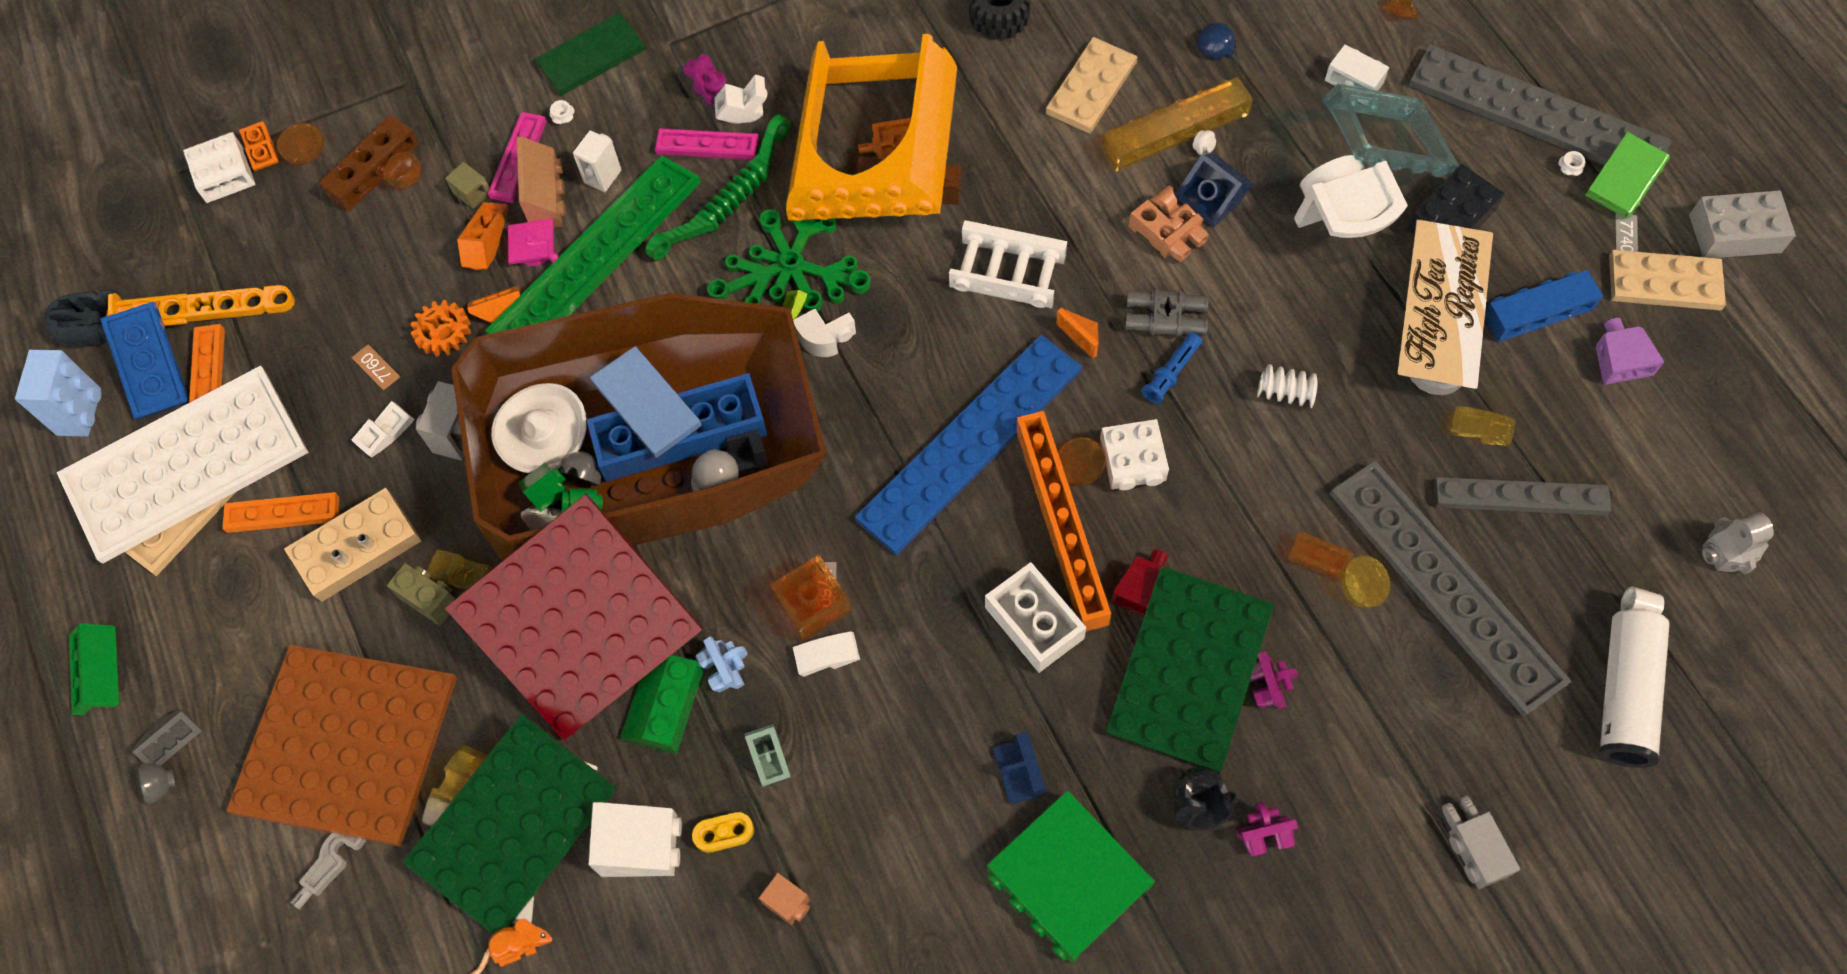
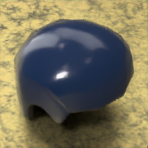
[1197,23,1236,61]

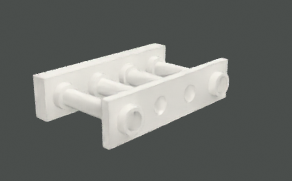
[949,220,1067,308]

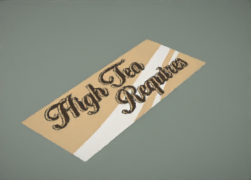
[1398,220,1493,389]

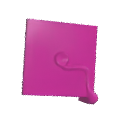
[508,218,559,266]

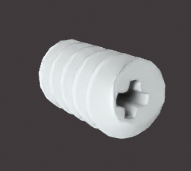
[1257,364,1318,408]

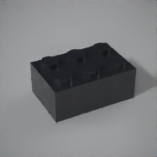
[1406,163,1505,235]

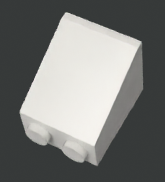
[589,802,682,877]

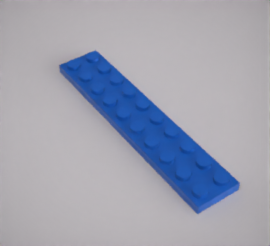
[855,334,1082,556]

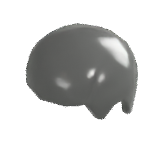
[559,452,602,486]

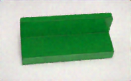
[69,623,119,715]

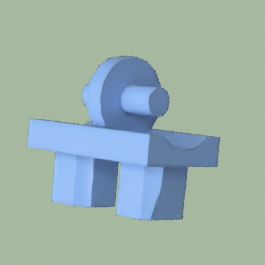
[696,636,747,692]

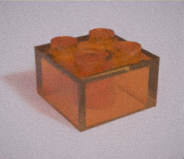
[770,555,852,641]

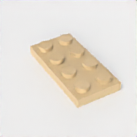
[1046,37,1137,134]
[1609,250,1726,310]

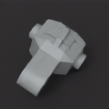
[1702,512,1774,574]

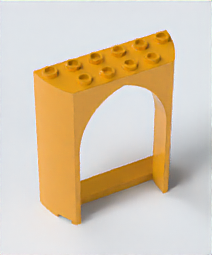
[786,34,957,221]

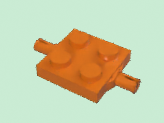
[858,118,911,159]

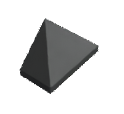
[132,709,202,766]

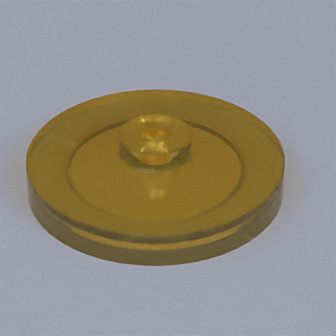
[1341,556,1390,608]

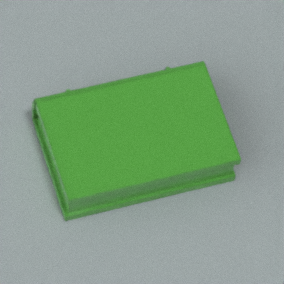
[1585,132,1670,219]

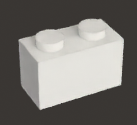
[1325,45,1389,103]
[573,131,621,193]

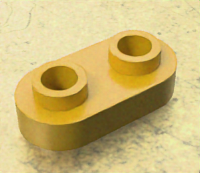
[692,812,754,853]

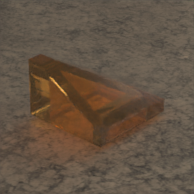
[1382,0,1419,19]

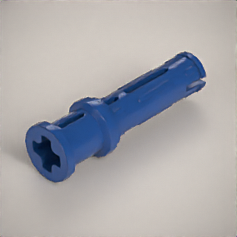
[1141,332,1203,404]

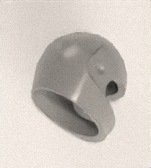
[691,449,739,492]

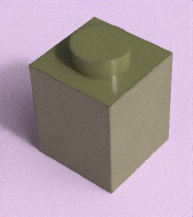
[445,162,490,209]

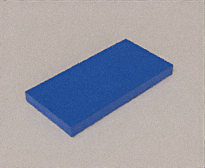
[100,301,189,420]

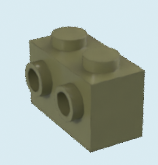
[386,563,454,626]

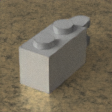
[1442,796,1521,889]

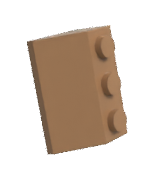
[517,136,566,228]

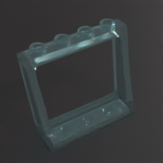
[1322,84,1459,177]

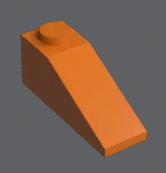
[457,202,509,270]

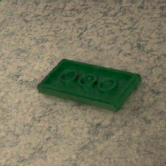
[535,13,646,96]

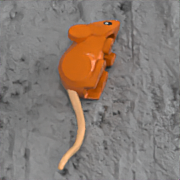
[469,919,552,974]

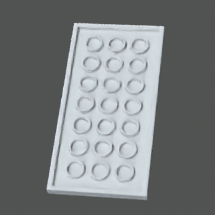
[57,366,309,564]

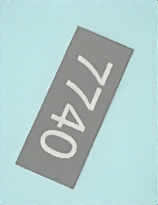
[1616,213,1638,252]

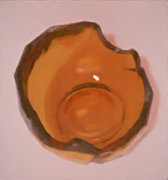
[382,152,421,189]

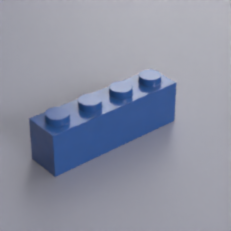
[1484,270,1603,342]

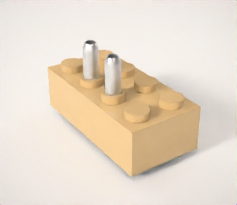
[284,488,421,602]

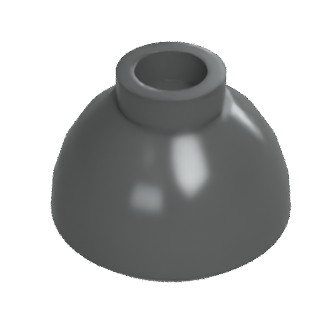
[138,763,176,805]

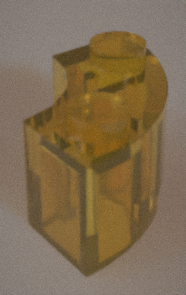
[422,745,488,826]

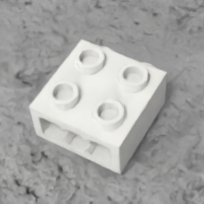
[183,132,256,203]
[1100,419,1169,490]

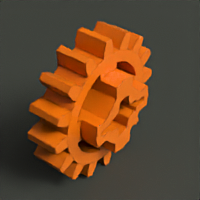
[411,300,471,357]

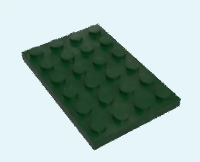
[1106,566,1274,773]
[402,714,618,934]

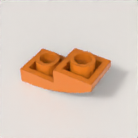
[239,121,279,171]

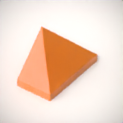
[467,286,520,323]
[1056,308,1099,359]

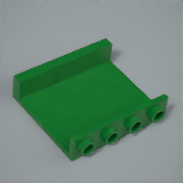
[987,791,1155,964]

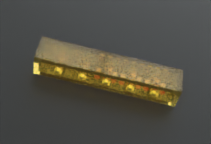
[1102,77,1253,172]

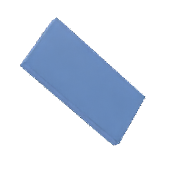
[590,346,702,458]

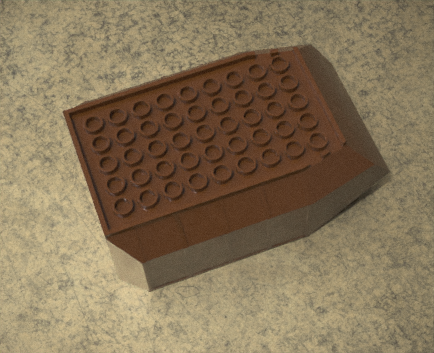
[451,293,826,561]

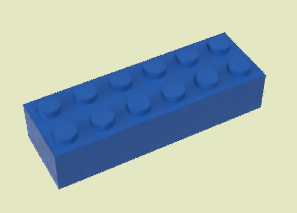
[587,373,767,482]

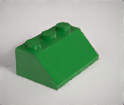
[620,655,703,755]

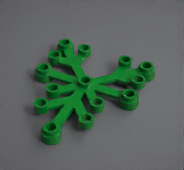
[707,209,871,313]

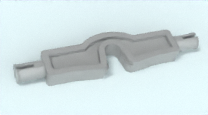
[290,833,366,910]

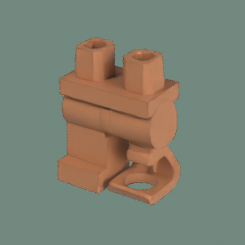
[1128,186,1209,262]

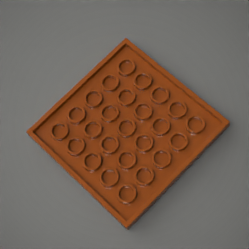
[226,645,457,847]

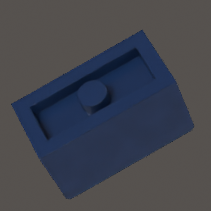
[993,731,1045,805]

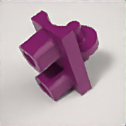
[683,54,726,105]
[1250,651,1298,709]
[1235,801,1298,856]

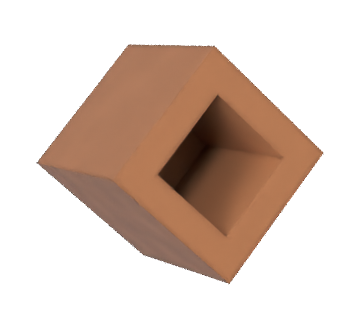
[759,873,810,926]

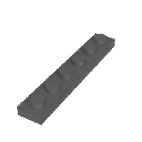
[1434,477,1611,516]

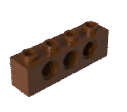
[319,115,419,212]

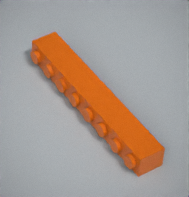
[1016,411,1111,631]

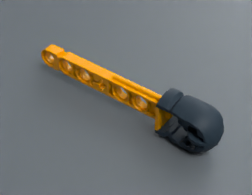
[44,285,295,346]

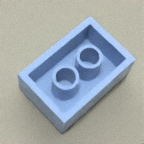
[15,350,101,437]

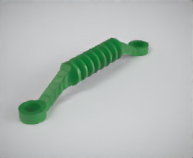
[646,115,791,261]

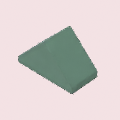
[744,724,791,787]

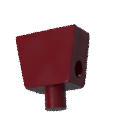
[1111,549,1169,616]

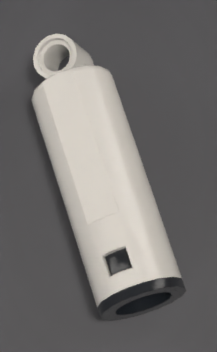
[1599,586,1669,768]

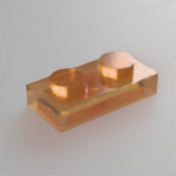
[1288,531,1354,581]

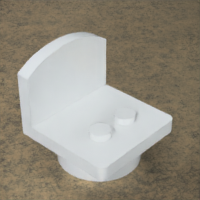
[1294,155,1407,238]

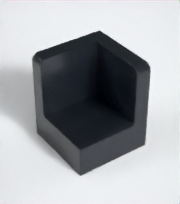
[725,429,767,474]

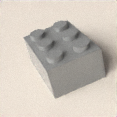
[1689,191,1796,258]

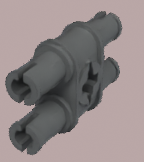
[1125,289,1209,337]

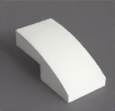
[352,401,415,457]
[793,632,860,676]

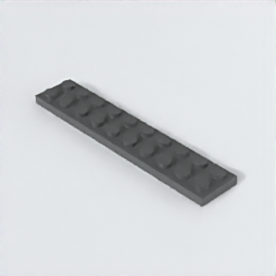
[1409,44,1672,165]
[1330,461,1572,718]

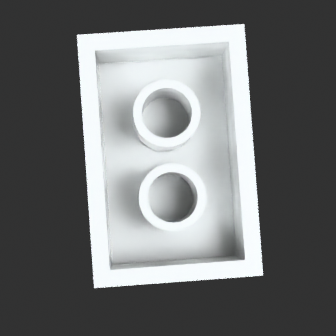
[985,562,1086,673]

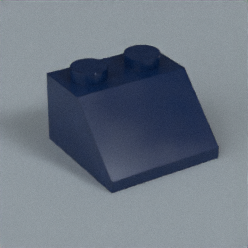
[1175,153,1253,227]

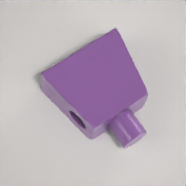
[1596,318,1664,385]

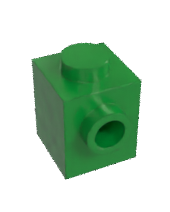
[518,462,567,512]

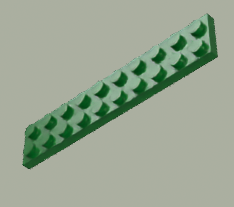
[485,155,701,334]

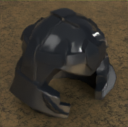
[1174,766,1238,831]

